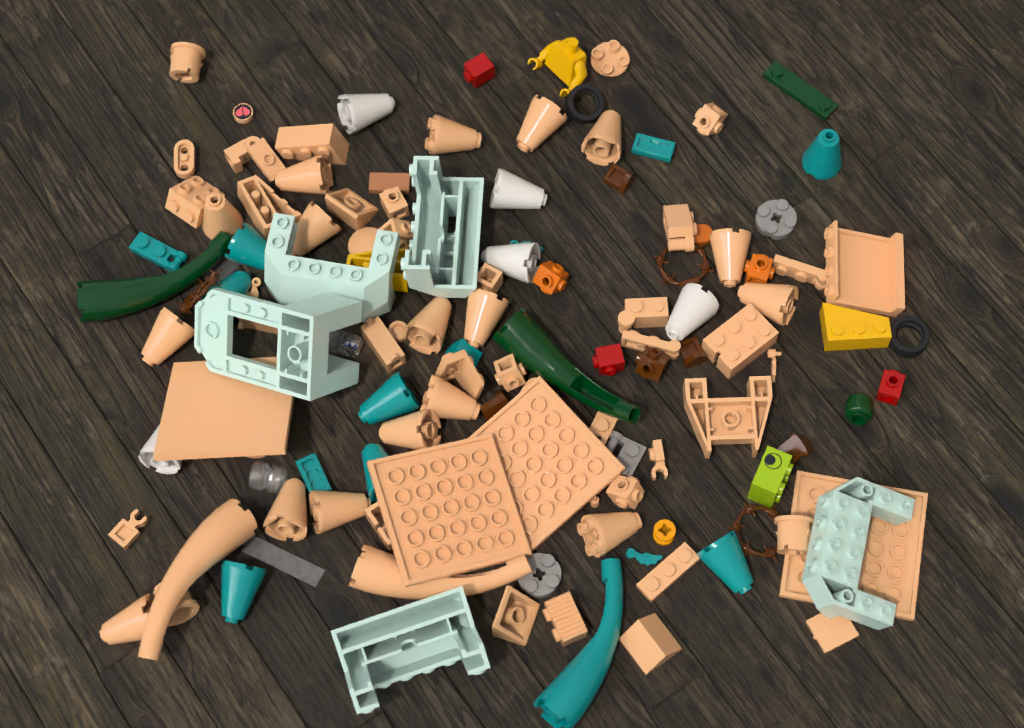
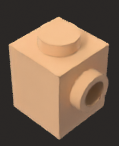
[379,186,409,220]
[476,263,503,294]

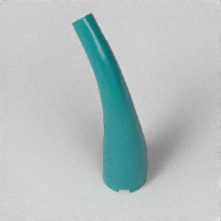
[533,558,623,728]

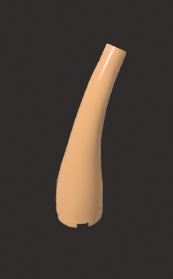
[138,499,257,661]
[349,544,533,600]

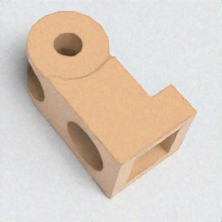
[224,136,260,174]

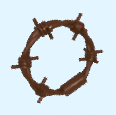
[653,244,713,287]
[178,269,222,315]
[727,502,779,561]

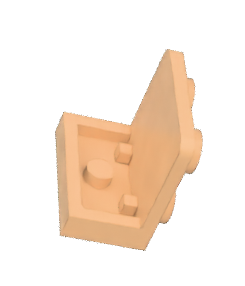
[165,176,225,228]
[435,349,484,402]

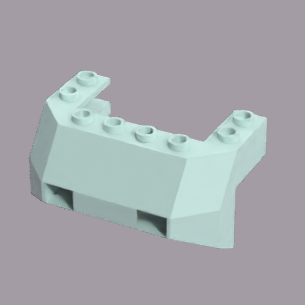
[401,156,484,298]
[264,213,400,322]
[331,586,491,714]

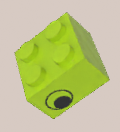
[747,446,794,508]

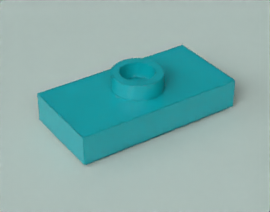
[631,133,676,163]
[295,453,332,494]

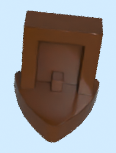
[603,163,635,194]
[680,336,708,369]
[480,390,509,422]
[777,433,812,464]

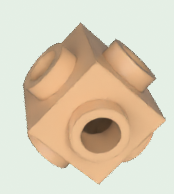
[693,103,728,136]
[379,218,414,249]
[493,354,527,392]
[606,475,645,509]

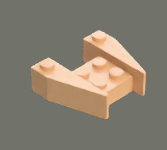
[683,376,773,459]

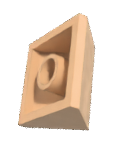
[325,188,379,231]
[492,586,540,646]
[619,613,682,675]

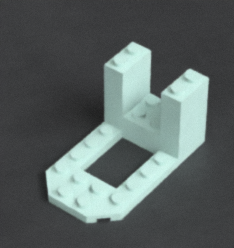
[194,288,363,401]

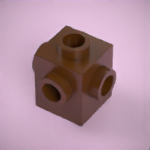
[634,346,670,382]

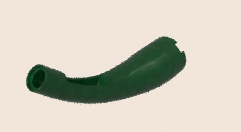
[77,231,232,323]
[492,308,641,425]

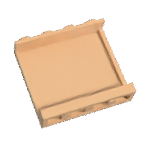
[824,220,905,317]

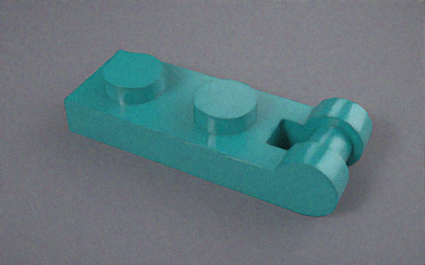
[129,231,188,272]

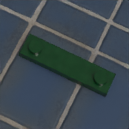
[763,61,838,121]

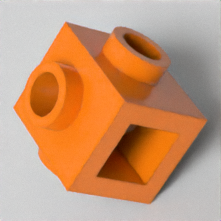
[744,253,775,283]
[532,260,569,295]

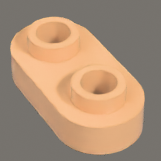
[174,140,195,179]

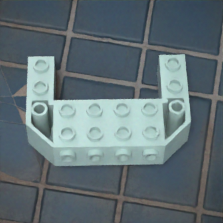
[802,477,915,630]

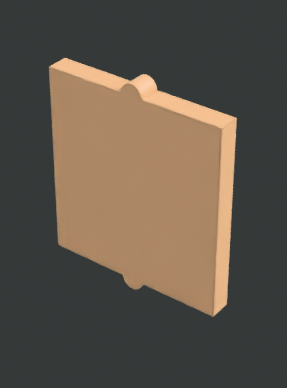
[806,613,859,654]

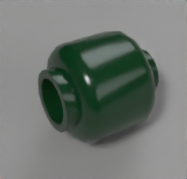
[845,393,873,425]

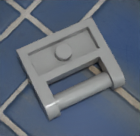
[606,431,647,477]

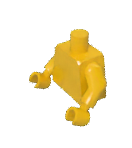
[528,37,587,97]

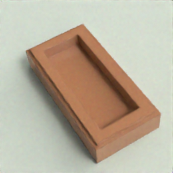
[369,172,410,194]

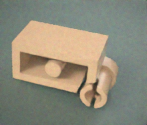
[663,204,697,252]
[618,297,669,334]

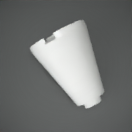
[337,93,395,134]
[489,169,547,209]
[481,242,541,283]
[665,283,719,341]
[138,424,182,474]

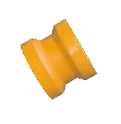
[653,519,676,546]

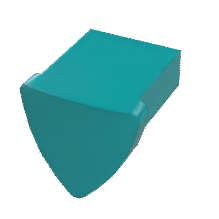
[446,338,482,368]

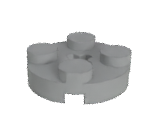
[755,199,797,240]
[517,553,562,598]

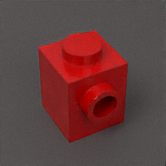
[463,52,495,88]
[592,343,625,376]
[875,369,905,406]

